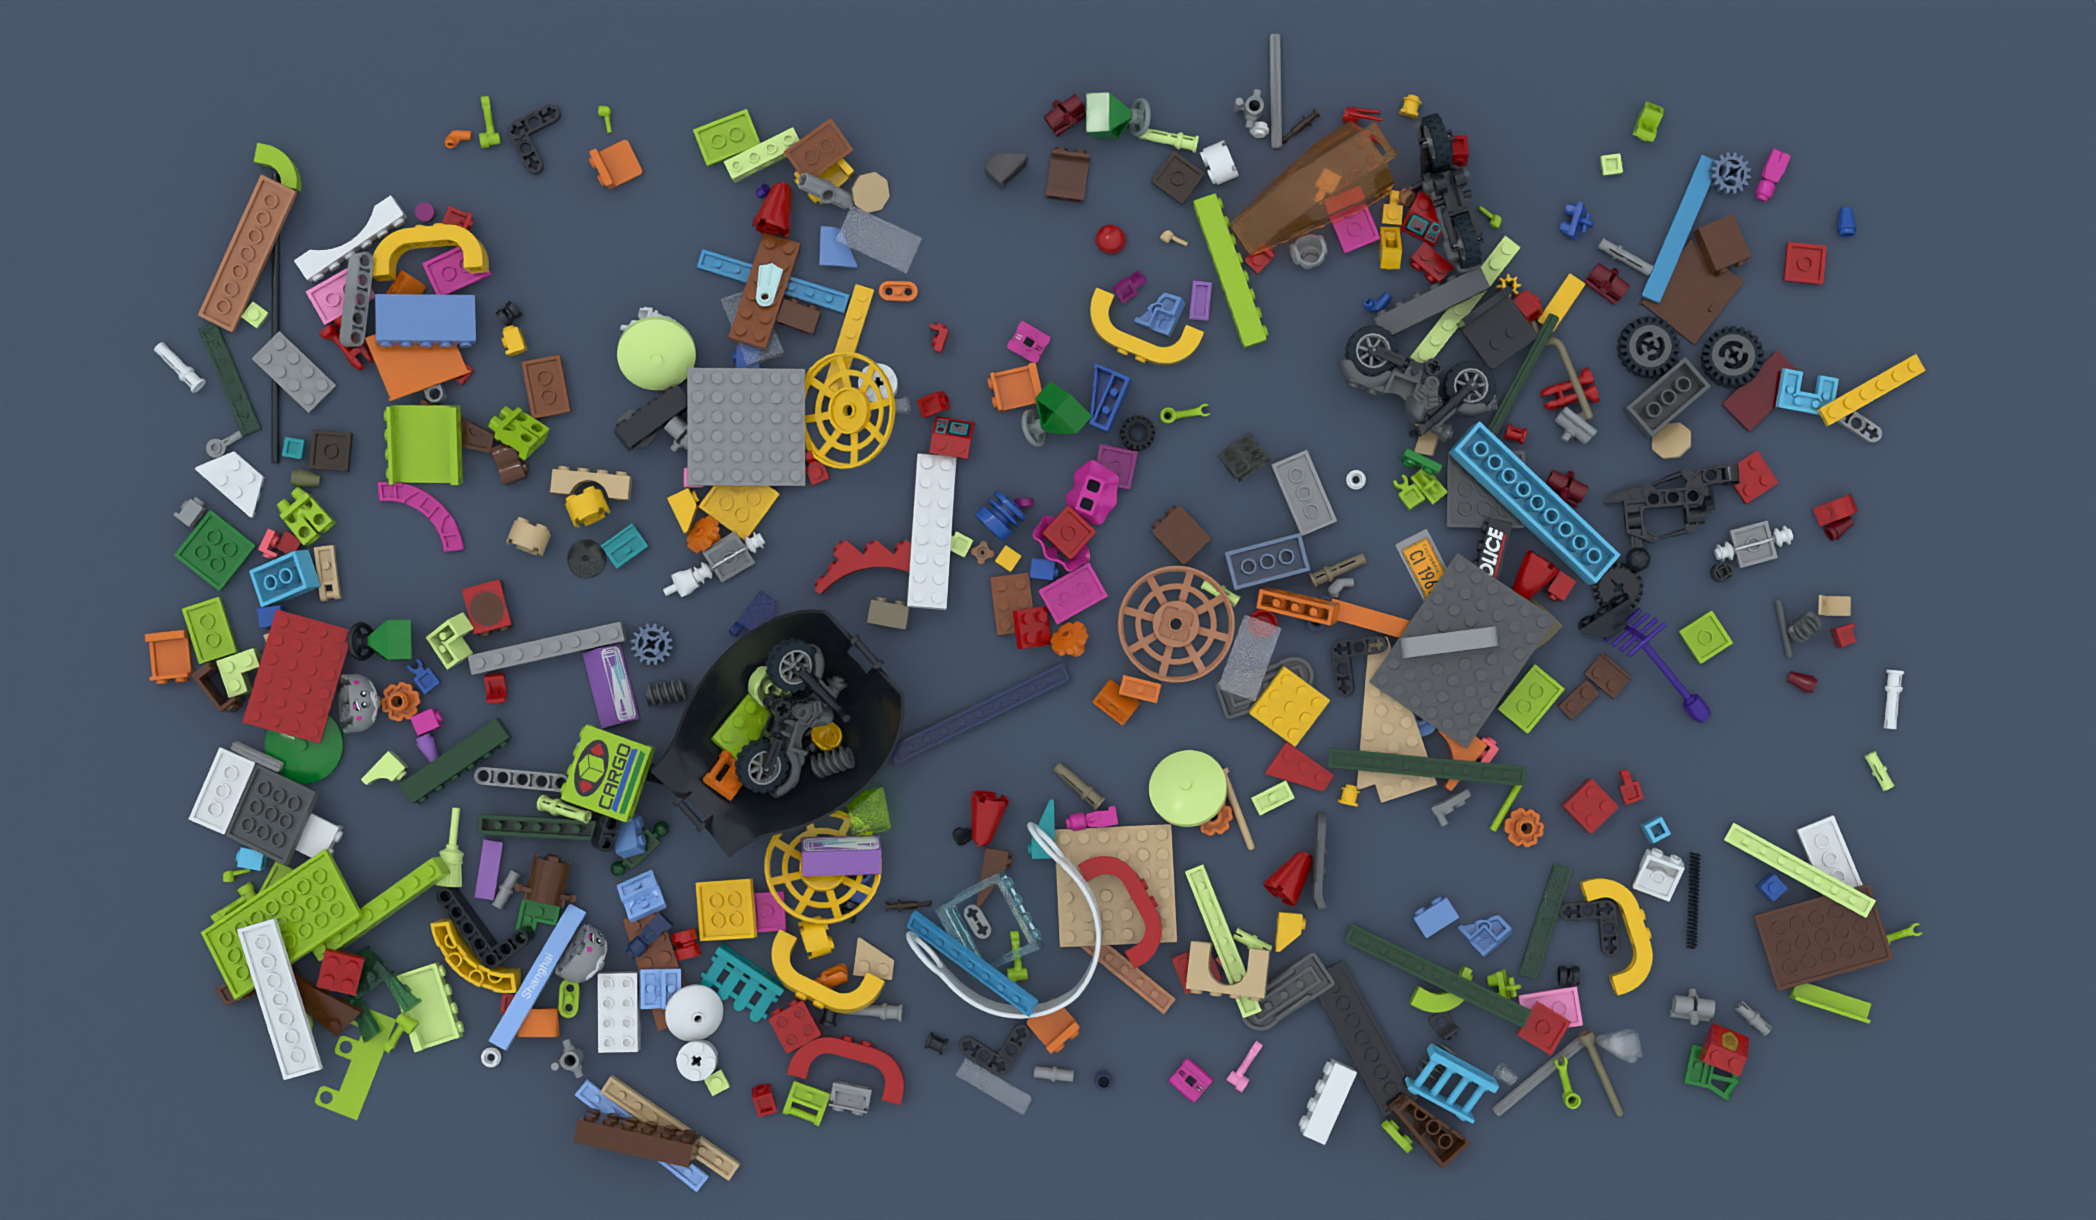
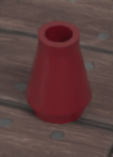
[1824,516,1854,541]
[1787,671,1818,694]

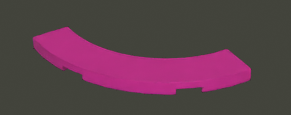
[377,482,465,552]

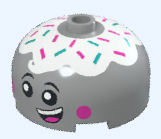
[338,674,381,733]
[555,924,607,983]

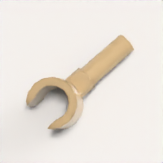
[1160,230,1188,246]

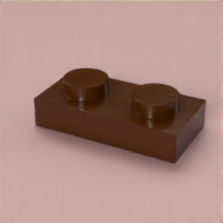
[1557,679,1600,720]

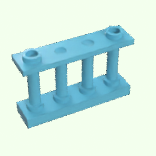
[1405,1043,1499,1124]

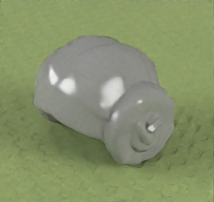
[1289,234,1328,269]

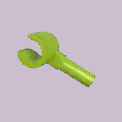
[598,106,612,133]
[1478,206,1502,229]
[223,868,251,882]

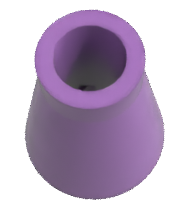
[415,732,439,763]

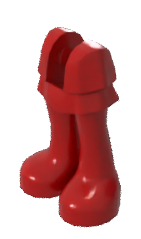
[319,315,374,371]
[1540,367,1600,410]

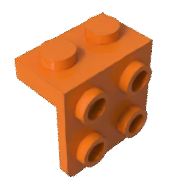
[588,140,643,190]
[1027,998,1080,1054]

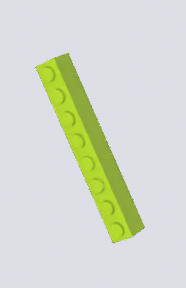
[1193,193,1268,349]
[312,857,451,962]

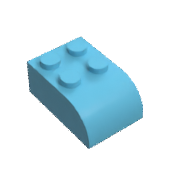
[249,550,321,607]

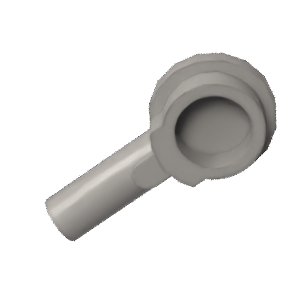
[206,430,243,458]

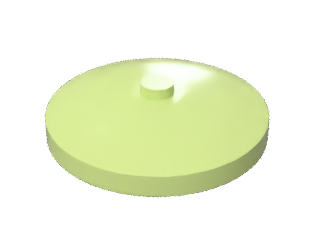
[617,316,696,390]
[1149,750,1227,827]

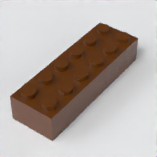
[574,1108,701,1168]

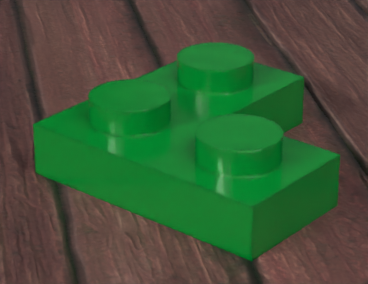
[1399,448,1442,475]
[515,899,561,941]

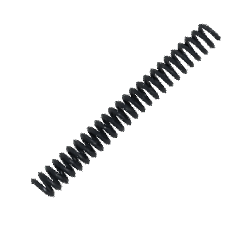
[1686,852,1701,949]

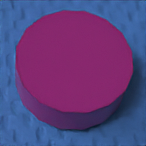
[415,202,436,223]
[1014,497,1033,508]

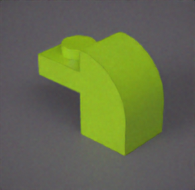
[1633,101,1664,142]

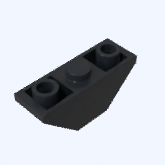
[1578,593,1631,638]

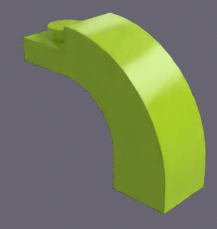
[254,143,301,205]
[1408,966,1473,1013]

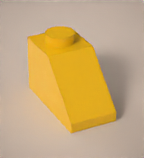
[1379,227,1402,270]
[667,488,700,534]
[1274,911,1306,952]

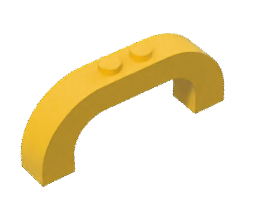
[372,223,489,282]
[1090,287,1204,365]
[1579,878,1653,995]
[772,930,885,1013]

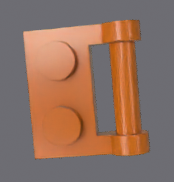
[703,750,742,801]

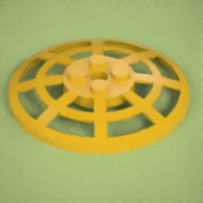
[805,351,895,469]
[764,810,882,924]

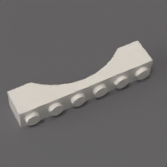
[294,195,408,283]

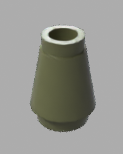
[291,468,321,487]

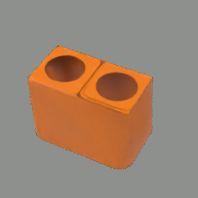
[517,1008,560,1037]

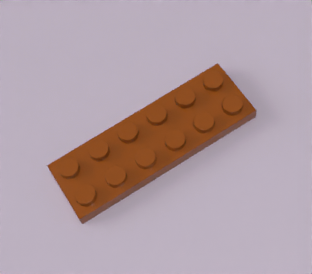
[728,233,801,350]
[623,910,696,1031]

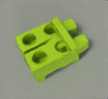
[488,406,550,460]
[277,487,337,547]

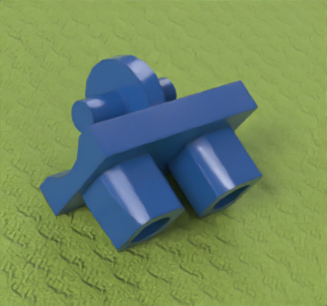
[1559,202,1594,241]

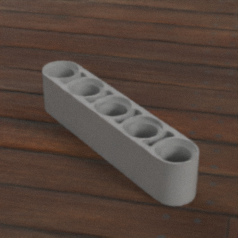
[340,252,374,347]
[1400,626,1499,658]
[474,767,569,792]

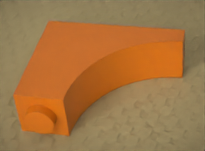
[1436,730,1487,791]

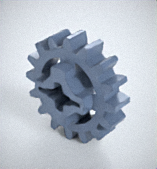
[1708,152,1751,195]
[631,623,674,665]

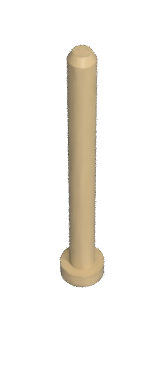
[1222,767,1255,850]

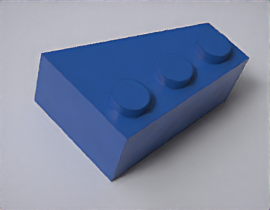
[1090,363,1132,434]

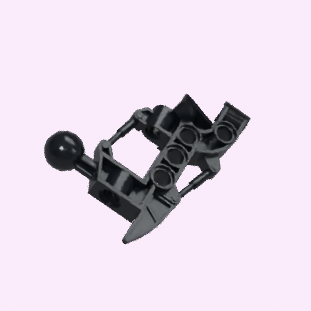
[1603,463,1740,571]

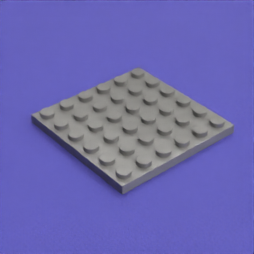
[687,368,805,486]

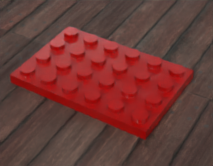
[242,610,349,744]

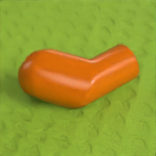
[445,130,472,149]

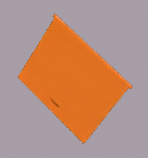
[365,334,470,402]

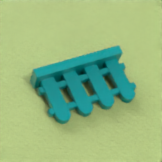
[701,943,786,1022]

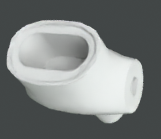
[663,568,701,598]

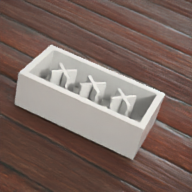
[598,971,641,1053]
[1299,1059,1357,1145]

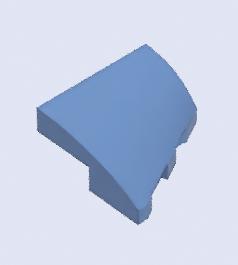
[819,226,858,268]
[1134,292,1186,338]
[1458,915,1513,958]

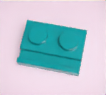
[601,523,649,569]

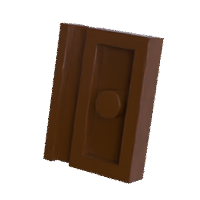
[1583,653,1632,699]

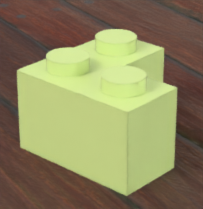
[426,612,474,670]
[216,648,262,698]

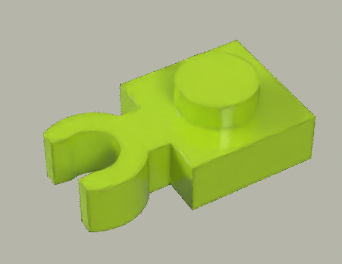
[1393,474,1426,511]

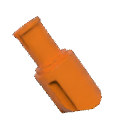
[813,963,848,989]

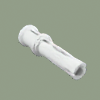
[154,342,206,393]
[1884,670,1904,729]

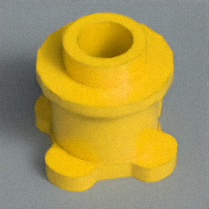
[1399,95,1422,119]
[1338,784,1360,807]

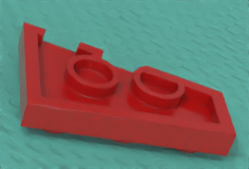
[1264,742,1335,791]

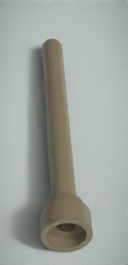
[1578,1030,1623,1117]

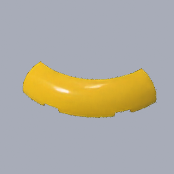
[430,918,521,993]

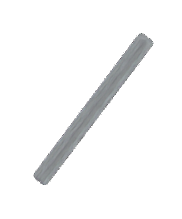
[1270,34,1282,149]
[1492,1037,1584,1116]

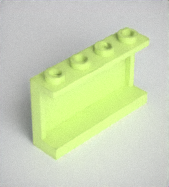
[391,961,464,1052]

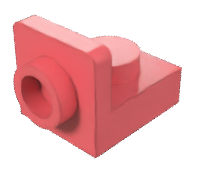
[258,529,282,560]
[1478,736,1499,763]

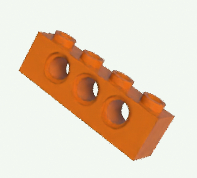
[1256,586,1340,626]

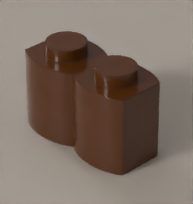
[490,443,530,486]

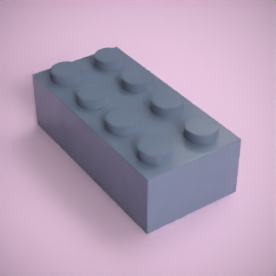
[1224,533,1310,591]

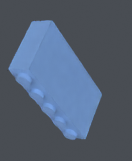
[375,294,476,348]

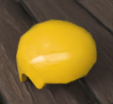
[811,722,843,751]

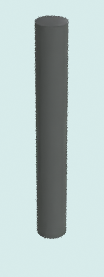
[1774,600,1794,658]

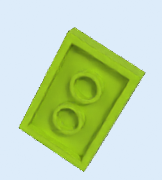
[693,109,760,167]
[182,597,238,664]
[1497,664,1565,734]
[711,694,769,760]

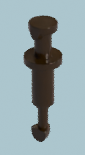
[1282,109,1320,144]
[885,899,932,912]

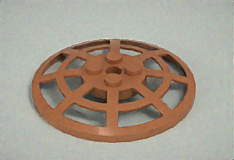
[1118,566,1235,683]

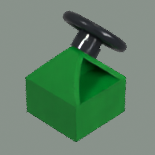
[347,620,412,661]

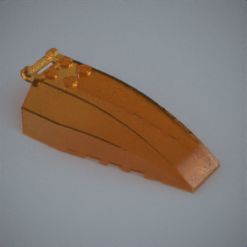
[1230,121,1399,256]

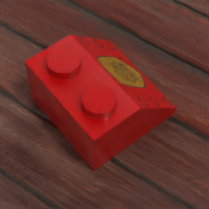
[1698,1023,1749,1076]

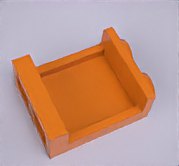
[987,363,1042,412]
[145,630,193,684]

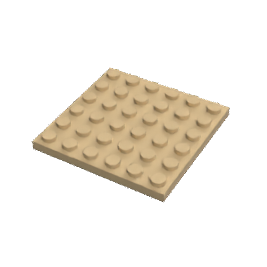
[1055,824,1177,947]

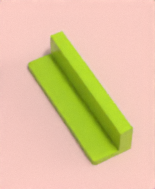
[1789,983,1871,1024]

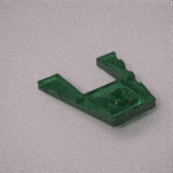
[347,945,422,1043]

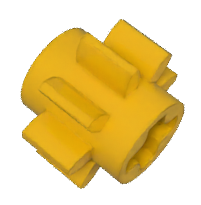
[1496,274,1521,297]

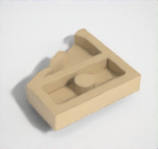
[853,937,895,980]

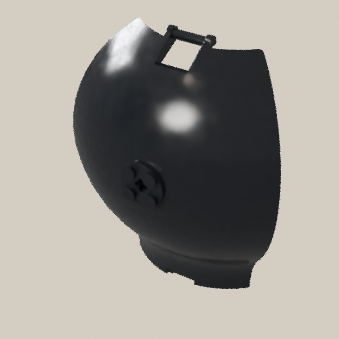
[650,609,905,857]

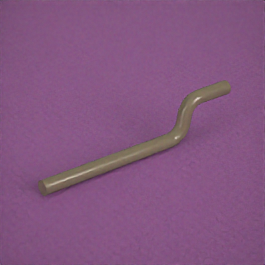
[1530,320,1594,420]

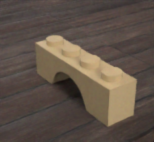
[550,466,633,501]

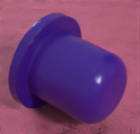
[756,183,770,198]

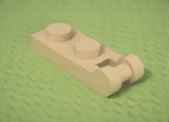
[314,545,342,602]

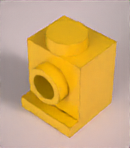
[501,325,528,357]

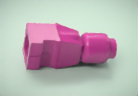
[1755,149,1791,202]
[1066,806,1118,831]

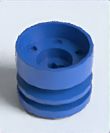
[974,491,1026,542]

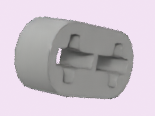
[964,904,991,939]

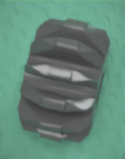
[1787,611,1822,643]

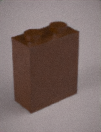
[1693,214,1752,275]
[1151,505,1212,566]

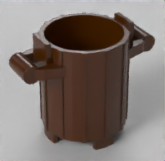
[514,852,577,908]

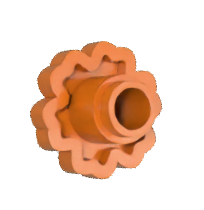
[687,515,722,553]
[1050,621,1089,657]
[381,682,422,722]
[1198,802,1233,836]
[1503,808,1544,847]

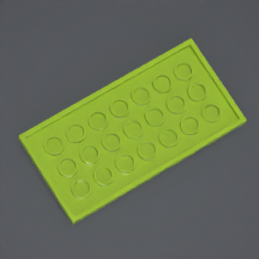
[201,849,363,1000]

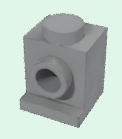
[174,496,208,528]

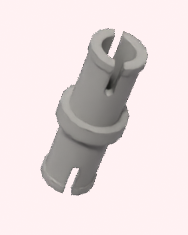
[492,869,521,910]
[1735,1001,1772,1036]
[1034,1065,1074,1083]

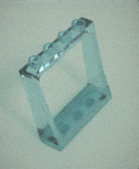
[935,870,1043,978]

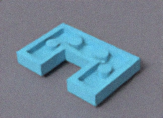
[1775,369,1839,415]

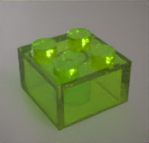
[847,787,891,836]

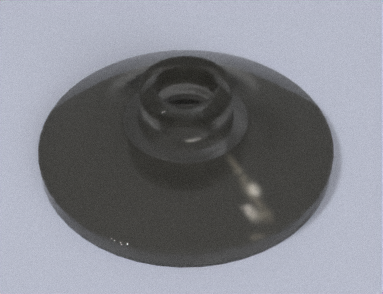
[567,539,606,578]

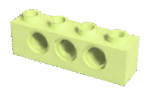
[724,127,799,183]

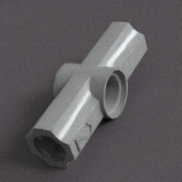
[797,172,853,209]

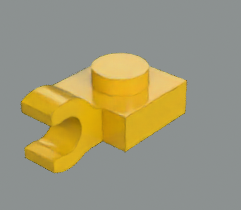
[1381,190,1403,226]

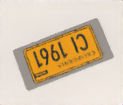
[1395,529,1447,601]

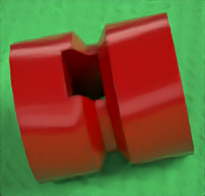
[670,928,701,961]

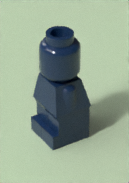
[625,912,674,959]

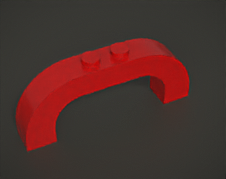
[1078,856,1162,969]
[787,1035,905,1105]

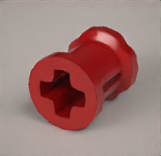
[1503,423,1527,445]

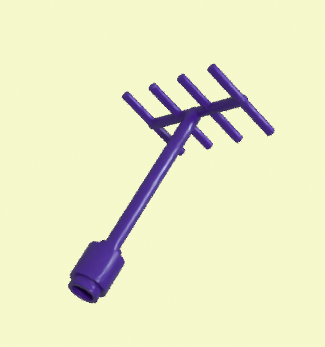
[1603,608,1711,723]

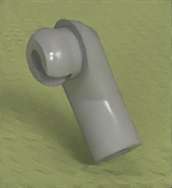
[1328,578,1354,598]

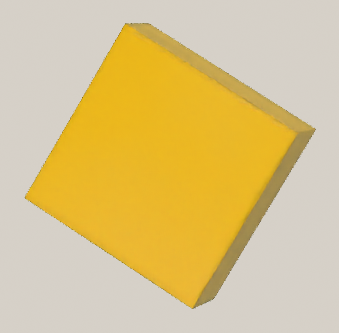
[995,545,1022,572]

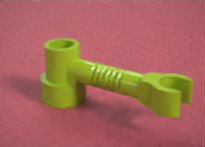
[479,96,501,149]
[1160,404,1210,424]
[210,881,257,923]
[1886,923,1923,945]
[1006,931,1028,983]
[383,1012,419,1054]
[1553,1055,1581,1109]

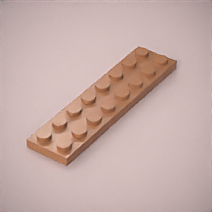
[198,175,298,332]

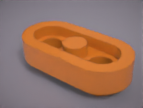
[879,281,918,302]

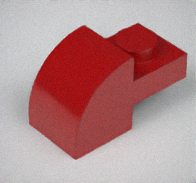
[1813,494,1858,526]

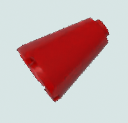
[752,182,792,238]
[1511,549,1560,601]
[971,790,1010,846]
[1263,851,1313,907]

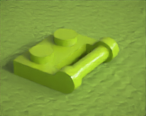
[782,1080,831,1127]

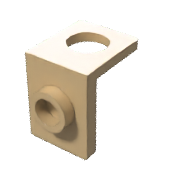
[1414,424,1439,457]
[1818,595,1851,616]

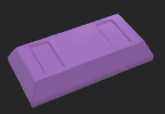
[1189,281,1212,321]

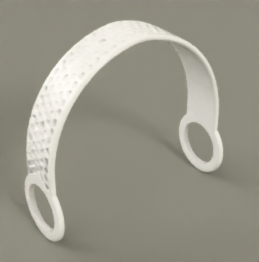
[906,822,1102,1019]

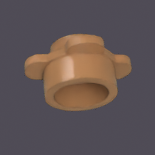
[1397,187,1416,206]
[971,541,994,564]

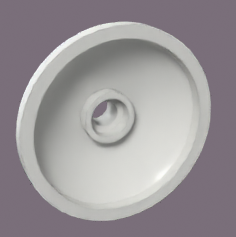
[665,984,723,1041]

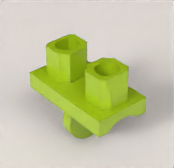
[1410,468,1448,505]
[1487,969,1521,1000]

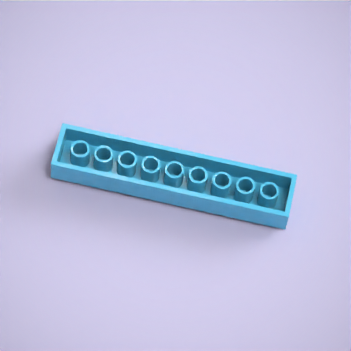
[1448,421,1620,585]

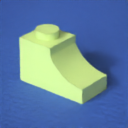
[361,751,409,785]

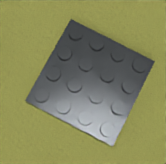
[1446,450,1525,529]
[225,764,320,865]

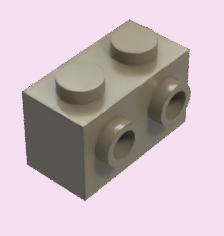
[867,597,910,630]

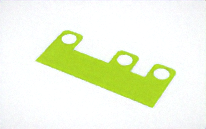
[315,1004,396,1120]

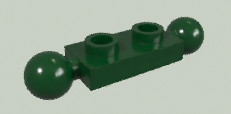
[611,821,669,877]

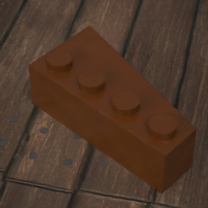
[1387,1094,1472,1169]

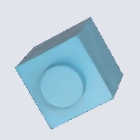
[1640,816,1671,843]
[236,847,268,871]

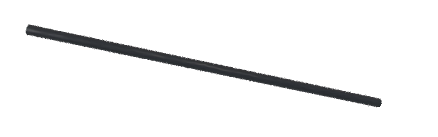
[271,173,280,463]

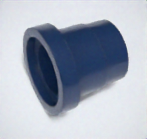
[1094,1070,1113,1090]

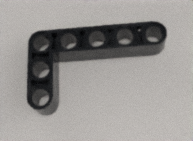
[591,763,663,852]
[436,887,535,969]

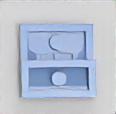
[616,869,667,923]
[639,968,681,1009]

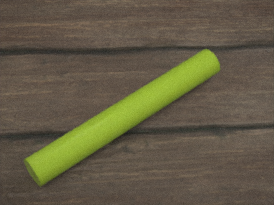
[1489,785,1522,832]

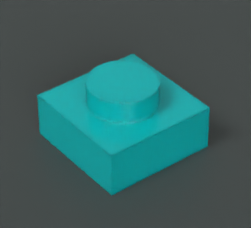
[282,437,306,460]

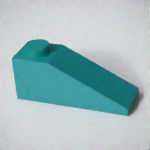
[1028,799,1055,859]

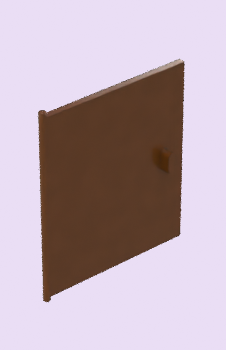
[1639,238,1744,345]

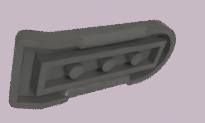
[1215,657,1314,719]
[1311,811,1327,911]
[1241,953,1335,1031]

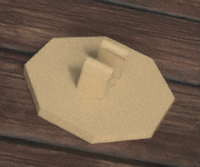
[851,172,890,213]
[1652,422,1691,459]

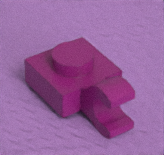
[1112,270,1147,304]

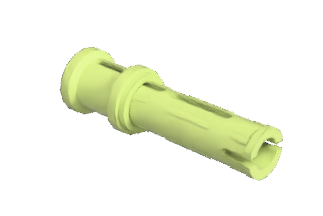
[1139,129,1199,153]
[537,795,592,823]

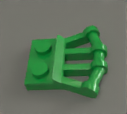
[1683,1044,1740,1101]

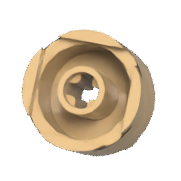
[506,517,551,557]

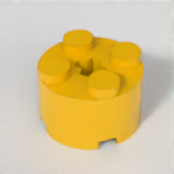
[565,486,610,528]
[797,915,835,960]

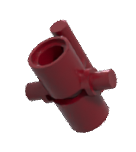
[1043,94,1086,137]
[1584,263,1630,305]
[1545,470,1589,508]

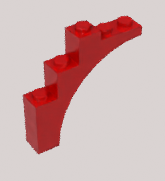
[814,540,911,595]

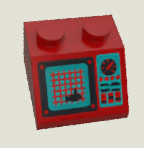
[1400,191,1442,247]
[929,416,975,461]

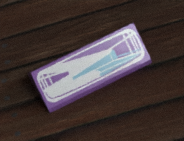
[583,644,640,729]
[801,835,882,877]

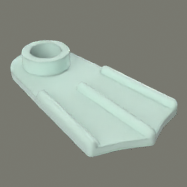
[756,263,783,307]

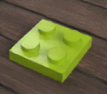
[1678,610,1733,664]

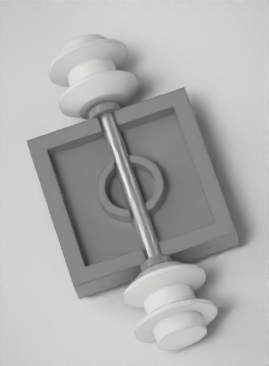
[1714,521,1793,568]
[692,531,765,584]

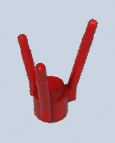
[1342,107,1383,144]

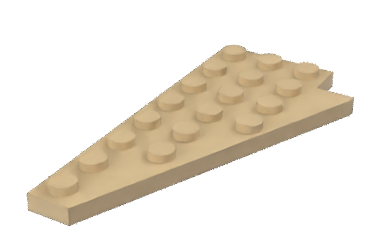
[1357,637,1437,803]

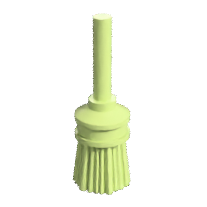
[435,808,464,887]

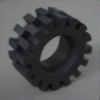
[1120,415,1155,451]

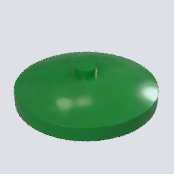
[265,714,344,784]

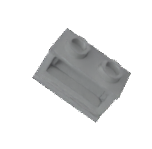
[829,1080,873,1116]

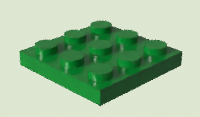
[174,510,257,592]

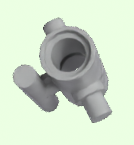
[1233,89,1264,129]
[1554,406,1597,445]
[664,416,687,452]
[1669,988,1715,1025]
[551,1039,585,1078]

